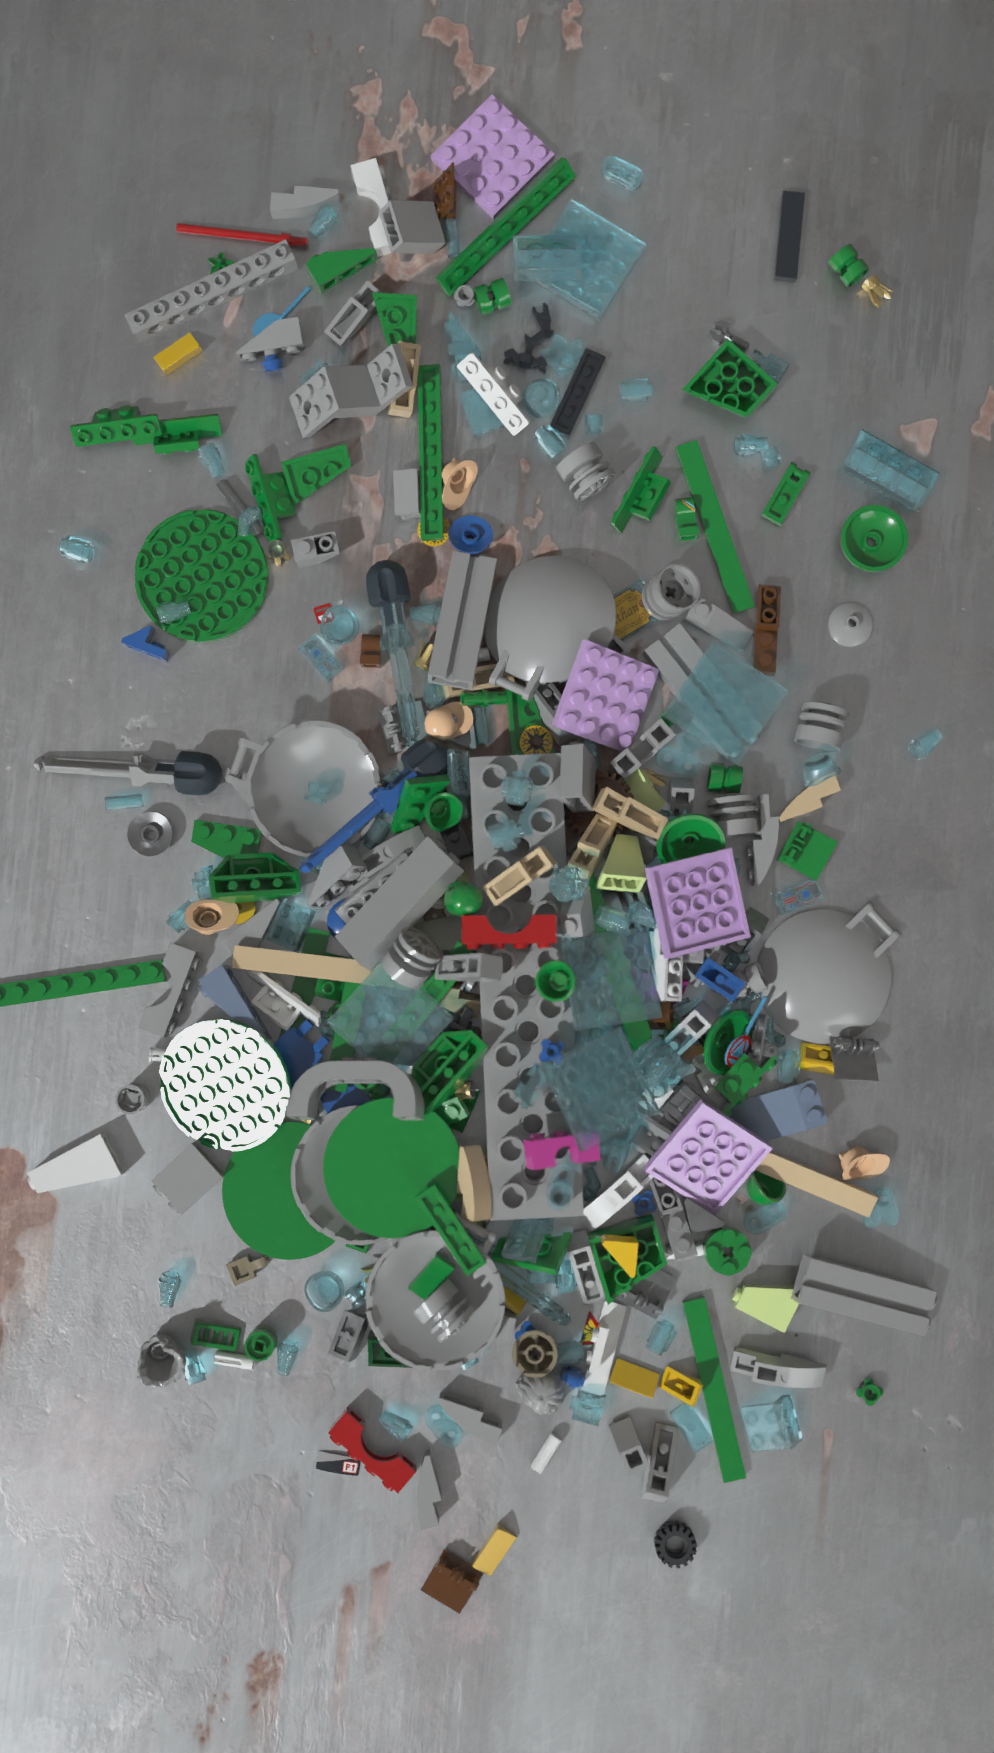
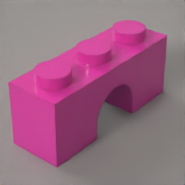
[523,1127,601,1170]

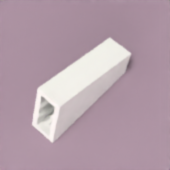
[27,1132,125,1193]

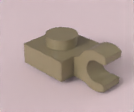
[226,1255,270,1286]

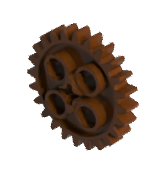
[563,769,634,838]

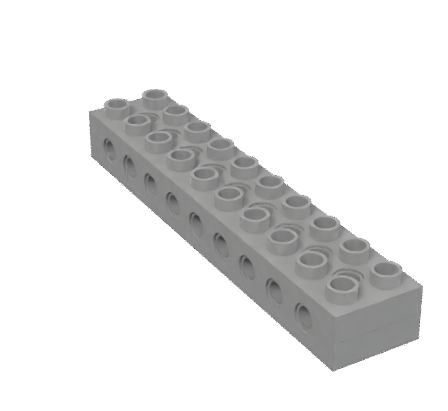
[469,753,584,1220]

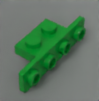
[70,405,162,447]
[133,414,222,454]
[611,446,671,533]
[245,454,296,545]
[713,1053,779,1117]

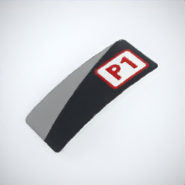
[316,1451,361,1476]

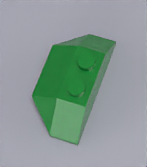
[208,852,301,903]
[412,1030,489,1115]

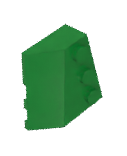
[682,339,778,418]
[587,1213,667,1305]

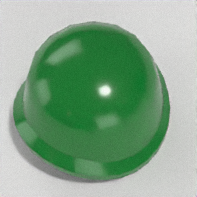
[424,792,463,832]
[535,960,576,1002]
[746,1170,786,1206]

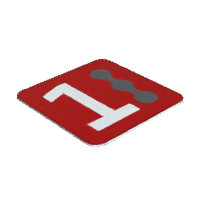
[313,603,335,624]

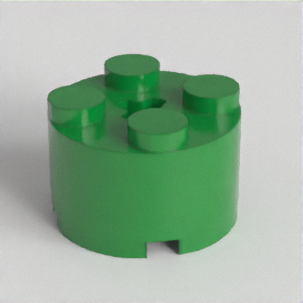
[703,1226,752,1276]

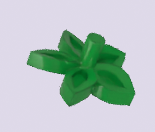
[208,252,234,274]

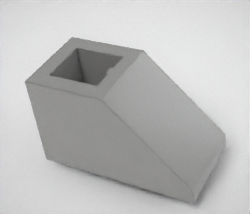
[291,531,340,568]
[609,1416,649,1475]

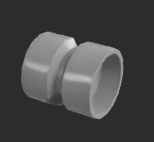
[731,962,769,1001]
[115,1083,151,1114]

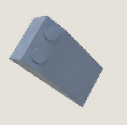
[198,965,275,1044]
[730,1078,828,1141]

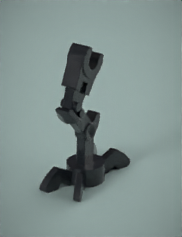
[503,303,554,375]

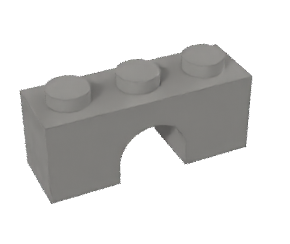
[608,719,676,780]

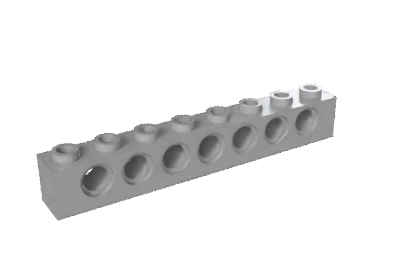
[124,239,298,343]

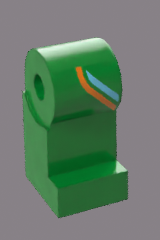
[674,497,700,542]

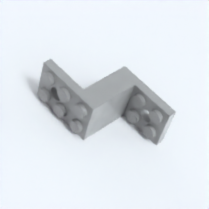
[289,344,413,438]

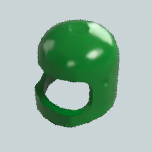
[444,881,483,916]

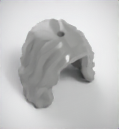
[137,1334,186,1387]
[515,1370,564,1415]

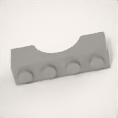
[138,943,200,1037]

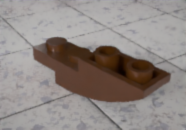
[752,584,781,676]

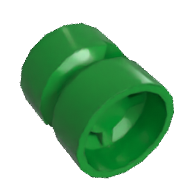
[828,243,870,288]
[473,277,512,316]
[707,762,743,794]
[245,1325,278,1361]

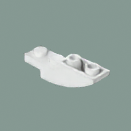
[648,919,683,1001]
[578,1154,653,1232]

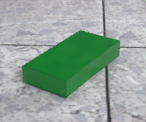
[408,1252,455,1301]

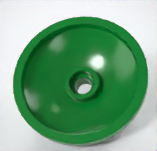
[840,505,908,572]
[656,813,726,864]
[703,1009,753,1075]

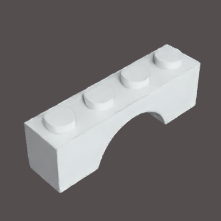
[350,158,392,257]

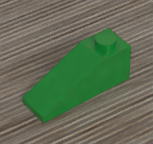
[305,248,378,294]

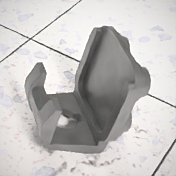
[660,1079,718,1128]

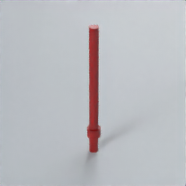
[176,223,308,247]

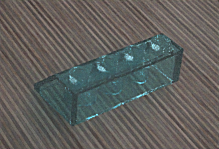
[840,429,939,512]

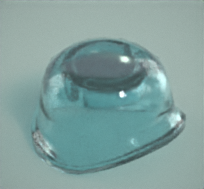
[522,379,560,418]
[320,606,359,645]
[802,753,841,786]
[304,1271,344,1312]

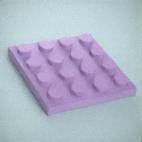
[431,95,555,219]
[551,639,659,752]
[645,848,750,959]
[644,1099,773,1215]

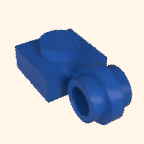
[560,1365,585,1389]

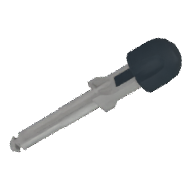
[34,751,222,795]

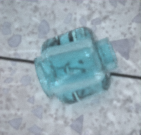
[502,770,533,805]

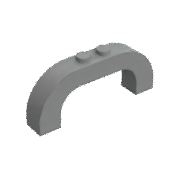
[286,1057,424,1120]

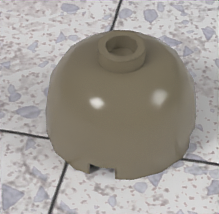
[512,1329,559,1378]

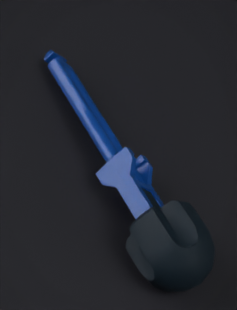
[299,738,452,873]

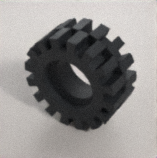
[654,1521,697,1568]

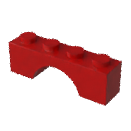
[462,915,556,949]
[328,1407,417,1493]

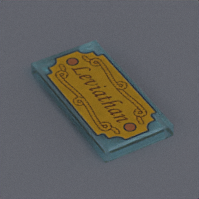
[613,579,659,642]

